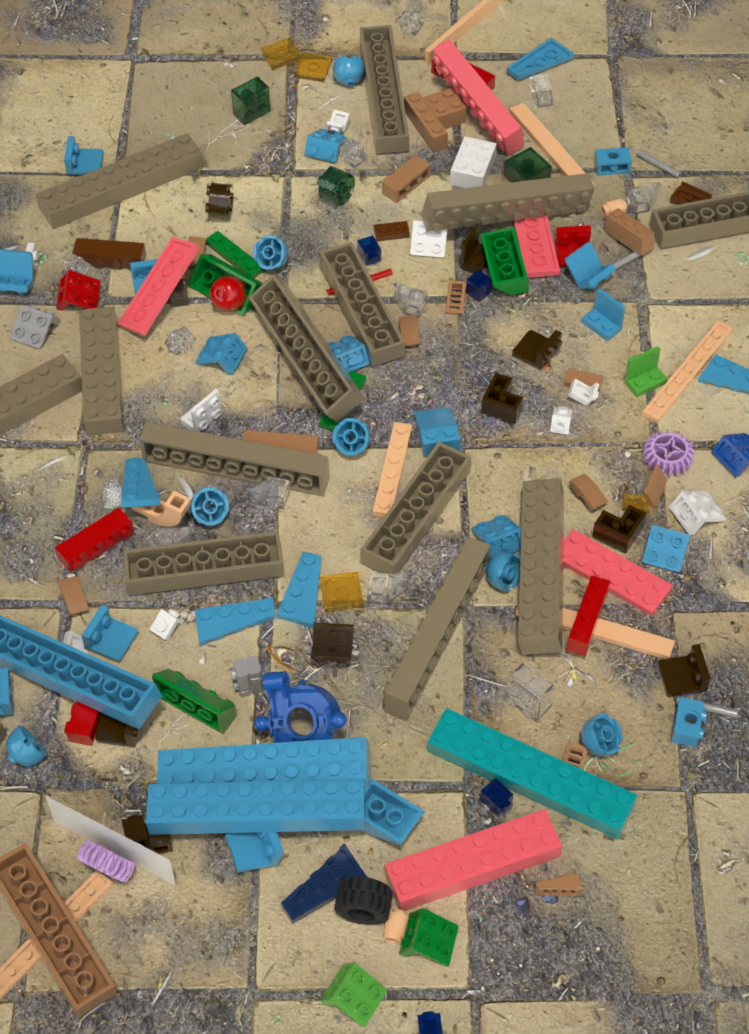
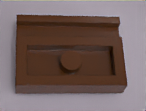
[670,181,713,205]

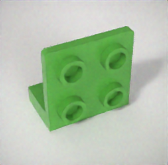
[624,346,668,398]
[320,962,387,1027]

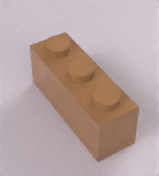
[382,155,431,203]
[605,208,655,256]

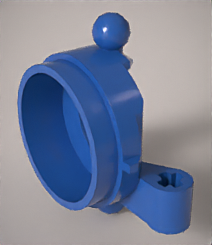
[254,671,347,743]

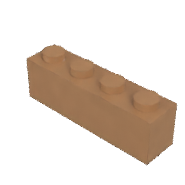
[404,92,448,153]
[243,430,319,454]

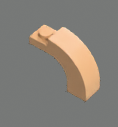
[131,491,191,527]

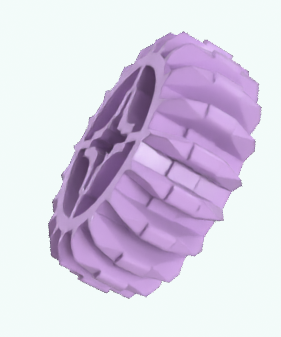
[643,430,694,478]
[77,840,135,882]

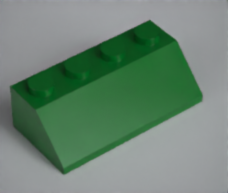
[480,227,529,295]
[188,253,263,316]
[152,668,237,734]

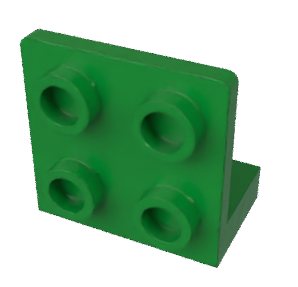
[399,908,459,967]

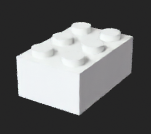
[450,136,497,188]

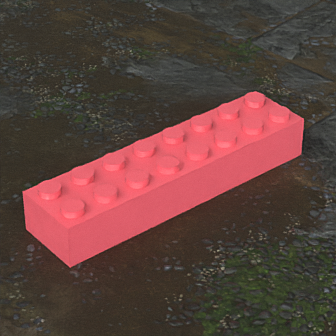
[433,39,525,156]
[384,809,562,911]

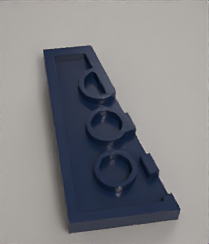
[281,843,367,924]

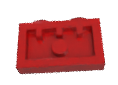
[555,225,592,267]
[56,270,100,311]

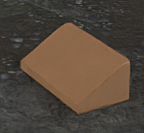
[642,465,667,508]

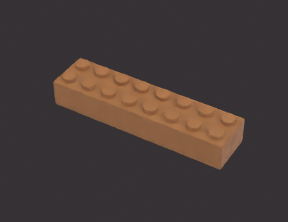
[0,843,117,1018]

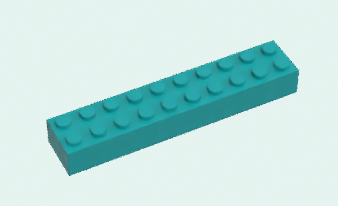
[427,708,637,840]

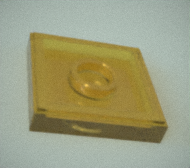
[261,37,301,70]
[293,52,333,83]
[319,571,364,613]

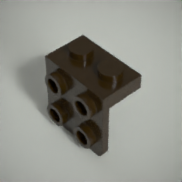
[512,330,563,370]
[311,622,354,663]
[95,712,141,747]

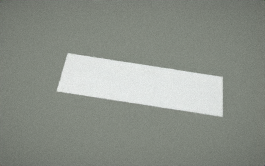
[46,796,176,886]

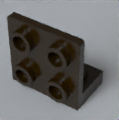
[459,223,487,276]
[658,644,711,697]

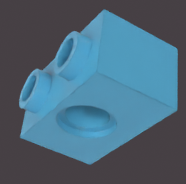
[594,147,632,176]
[671,697,707,747]

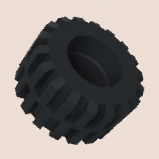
[334,876,393,925]

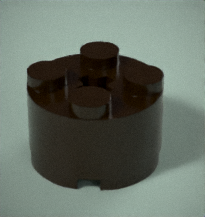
[205,183,234,219]

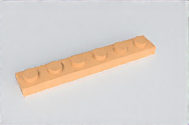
[373,422,412,517]

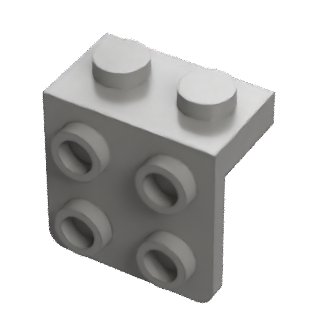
[10,305,60,349]

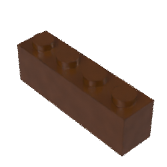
[72,238,146,269]

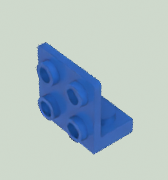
[712,433,749,477]

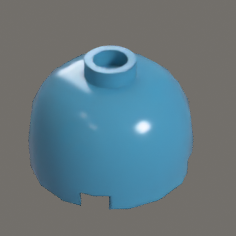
[333,56,365,87]
[253,235,289,270]
[332,418,371,455]
[190,487,229,525]
[486,551,520,592]
[581,713,623,756]
[6,725,47,767]

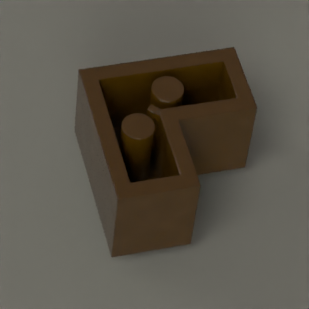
[481,372,523,424]
[592,505,647,553]
[122,815,173,855]

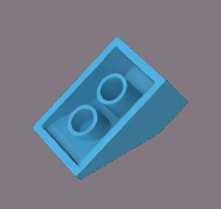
[413,407,461,458]
[362,779,425,845]

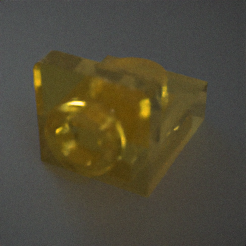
[622,494,650,513]

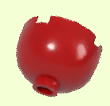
[210,276,246,312]

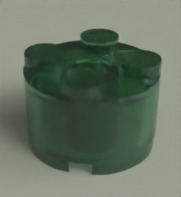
[317,166,355,206]

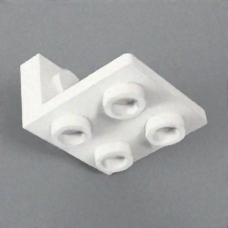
[410,220,448,258]
[180,389,222,432]
[669,491,726,535]

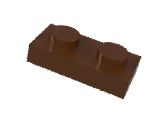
[373,221,410,242]

